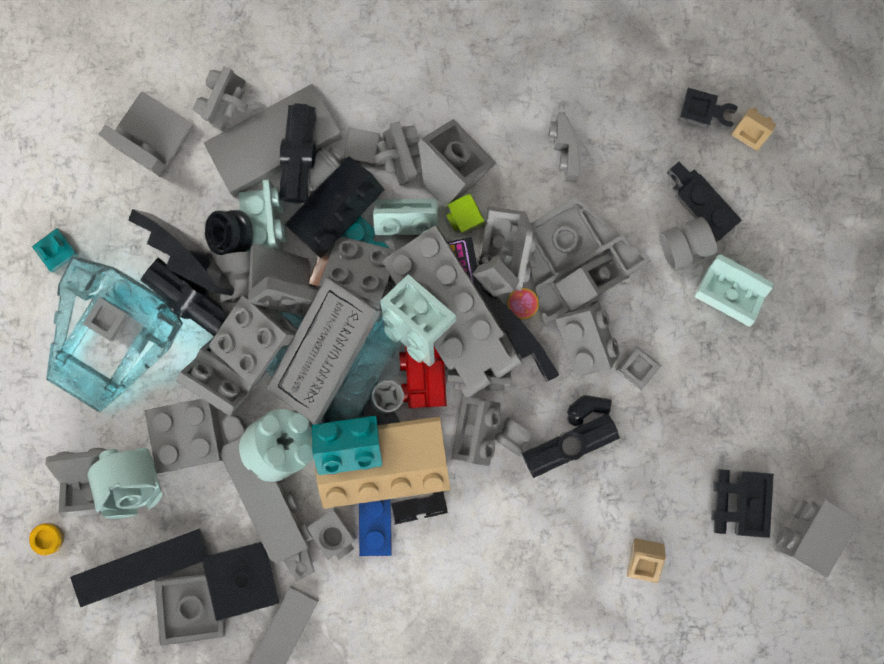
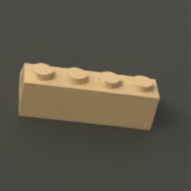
[315,416,450,509]

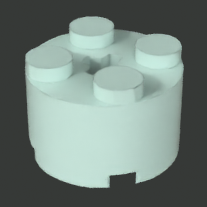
[239,409,314,482]
[87,448,162,519]

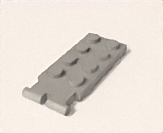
[382,225,523,398]

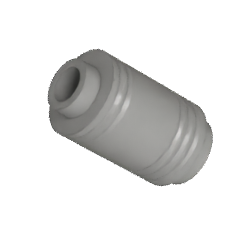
[308,147,344,199]

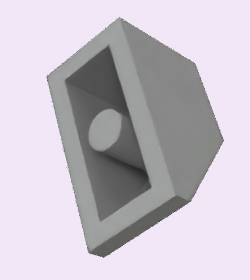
[555,253,630,312]

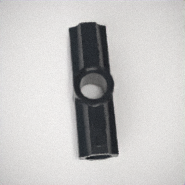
[279,103,317,204]
[140,258,231,336]
[521,413,620,478]

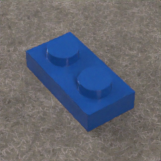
[359,499,392,556]

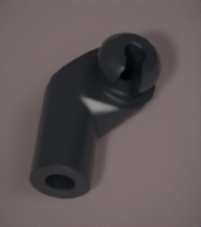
[567,395,612,426]

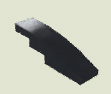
[128,209,235,296]
[482,289,559,382]
[70,528,209,608]

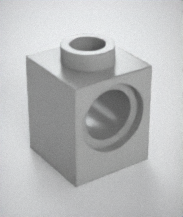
[307,507,357,560]

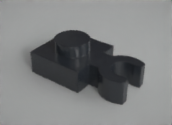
[678,87,738,129]

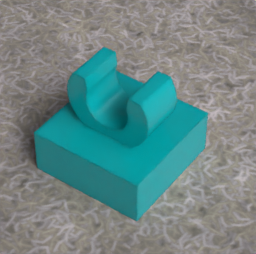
[31,228,79,273]

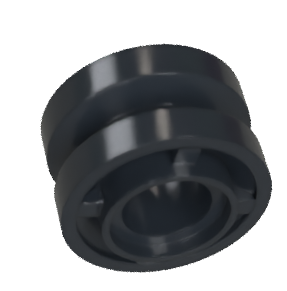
[205,210,253,255]

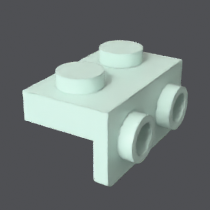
[373,199,438,235]
[694,254,774,327]

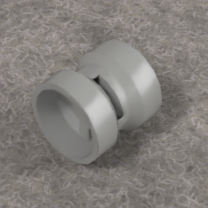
[370,380,404,415]

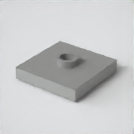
[154,573,225,646]

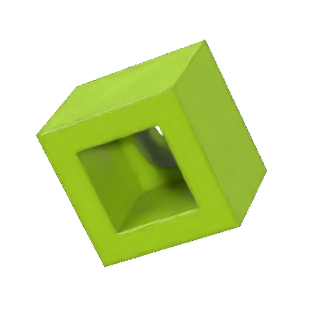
[446,193,485,235]

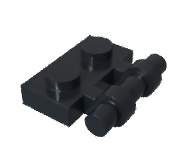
[711,469,774,538]

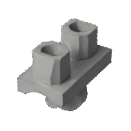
[193,66,248,131]
[373,121,422,186]

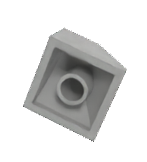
[418,119,496,207]

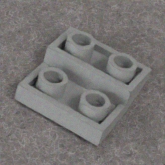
[176,337,266,416]

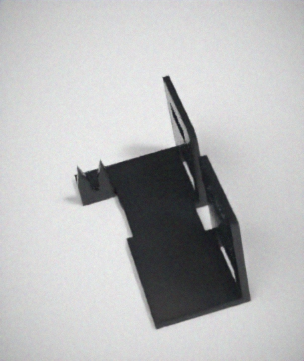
[391,491,448,525]

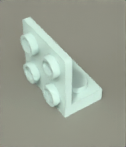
[238,179,287,252]
[380,275,456,367]

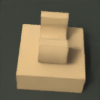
[731,108,776,151]

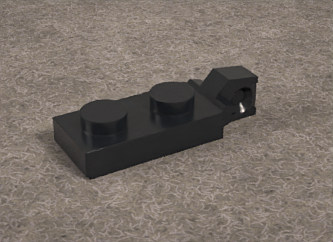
[667,161,742,242]

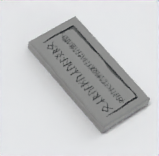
[266,277,381,424]

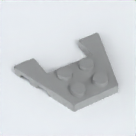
[528,196,651,325]

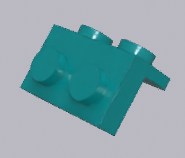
[312,416,383,475]

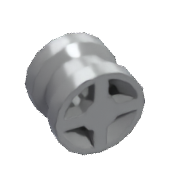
[495,417,534,456]

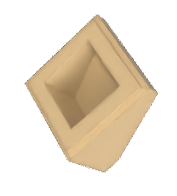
[627,538,666,583]

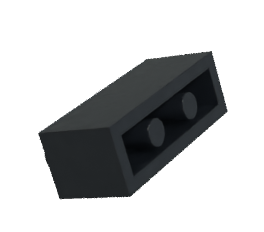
[284,156,385,258]

